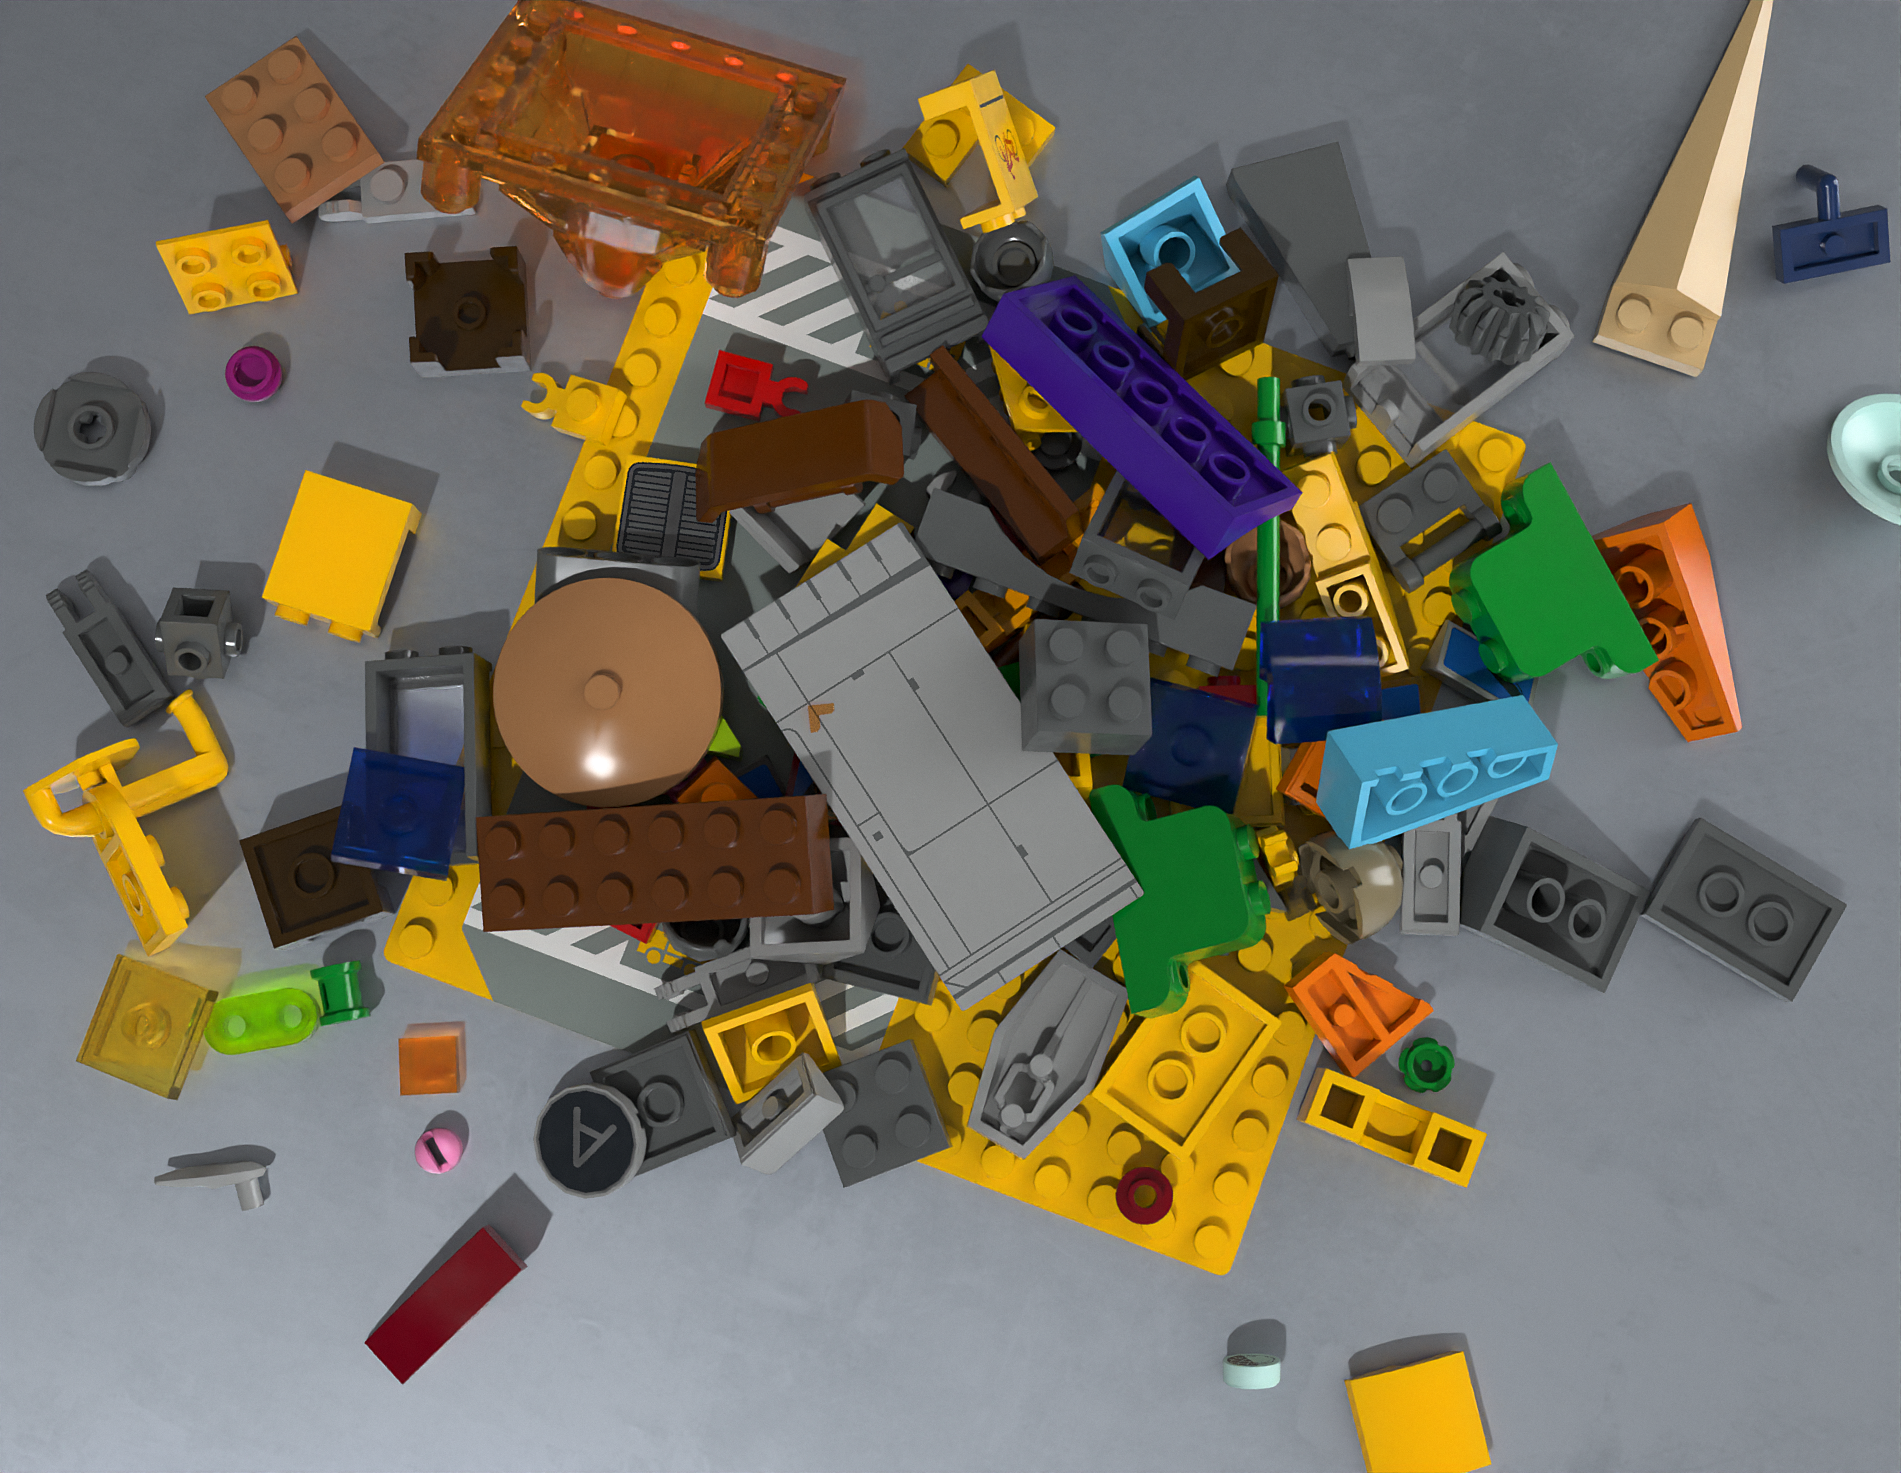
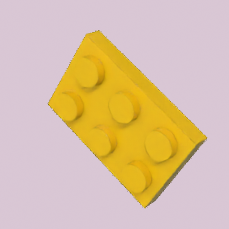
[1089,961,1283,1163]

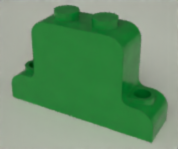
[1449,462,1659,683]
[1089,785,1271,1019]

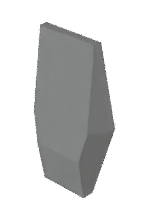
[967,949,1128,1160]

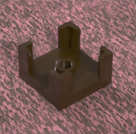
[1136,227,1279,381]
[405,246,532,378]
[239,803,396,951]

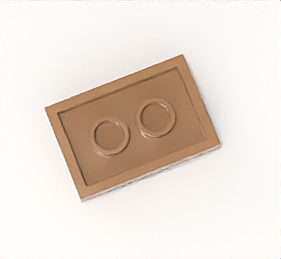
[205,36,384,224]

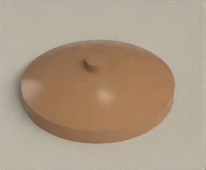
[493,578,724,808]

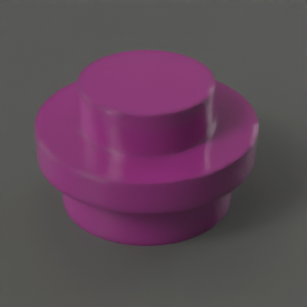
[225,346,283,402]

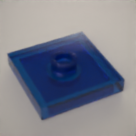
[1122,677,1260,815]
[331,747,465,881]

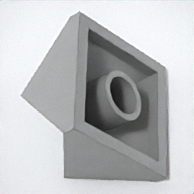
[750,837,880,965]

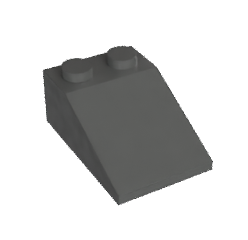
[1459,816,1650,993]

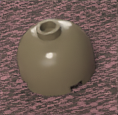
[1296,829,1403,944]

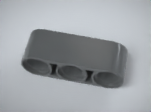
[534,547,701,619]

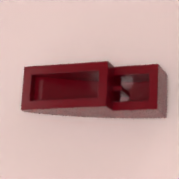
[364,1225,528,1385]

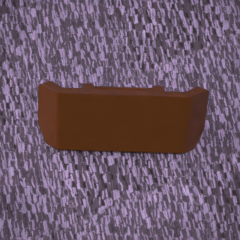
[695,399,904,524]

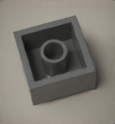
[1019,619,1152,755]

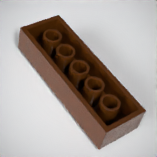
[476,794,834,932]

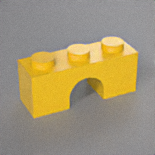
[1296,1067,1487,1188]

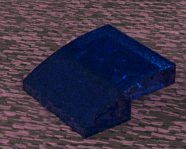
[1259,616,1382,744]

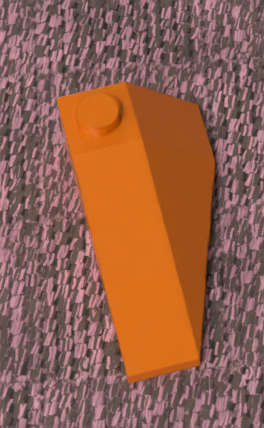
[1591,503,1742,742]

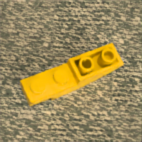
[1280,451,1410,687]

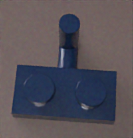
[1772,164,1891,284]

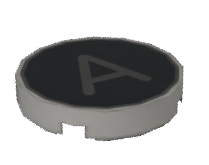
[533,1082,647,1199]

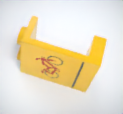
[918,70,1038,233]

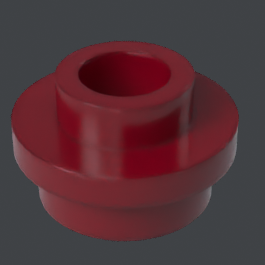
[1115,1167,1173,1225]

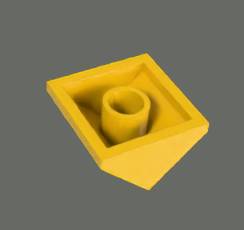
[701,983,842,1105]

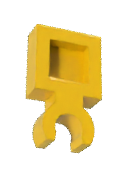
[521,373,627,447]
[1255,825,1299,887]

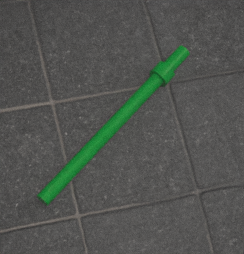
[1251,377,1286,718]

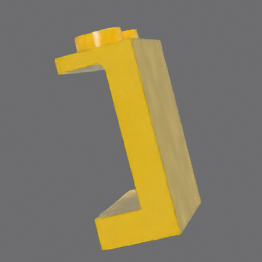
[261,470,422,643]

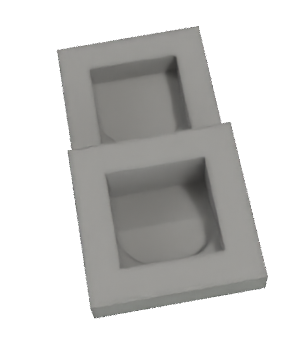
[1346,256,1416,366]

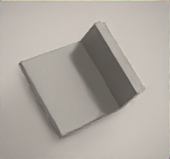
[729,493,866,574]

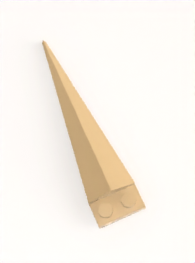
[1592,0,1773,377]

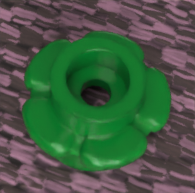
[1398,1037,1455,1093]

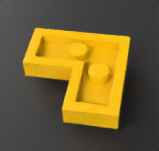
[902,64,1056,187]

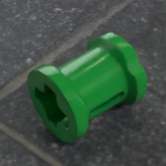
[310,960,371,1026]

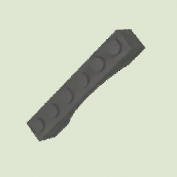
[915,488,1257,677]

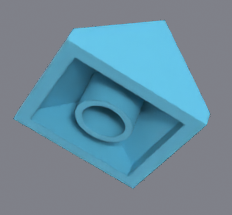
[1100,175,1240,328]

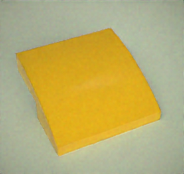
[1344,1351,1491,1473]

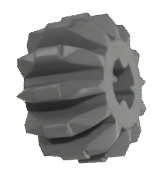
[1449,277,1550,365]

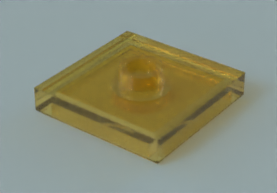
[76,954,219,1100]

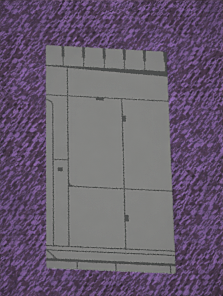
[721,522,1144,1011]

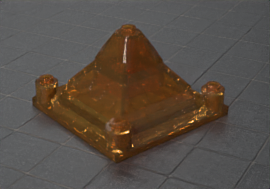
[416,0,847,299]

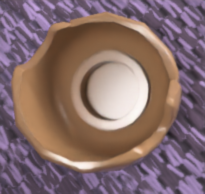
[1225,519,1311,609]

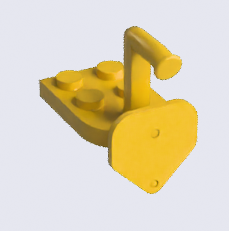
[23,689,228,957]

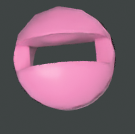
[415,1128,463,1174]

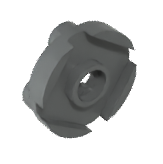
[34,372,151,486]

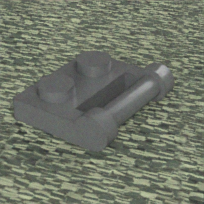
[1359,449,1502,593]

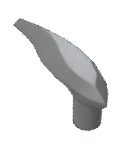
[154,1161,266,1211]

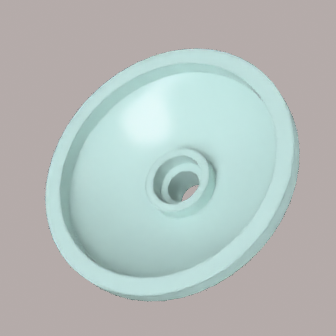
[1827,394,1901,526]

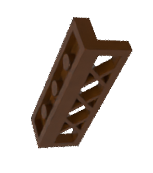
[904,345,1084,567]

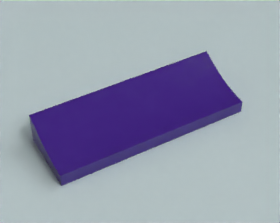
[981,275,1303,560]

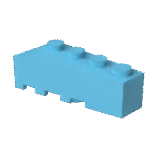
[1316,695,1558,850]

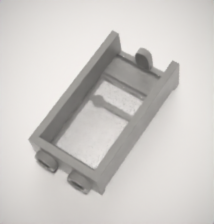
[1342,252,1575,469]

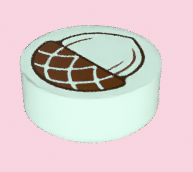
[1223,1354,1281,1389]

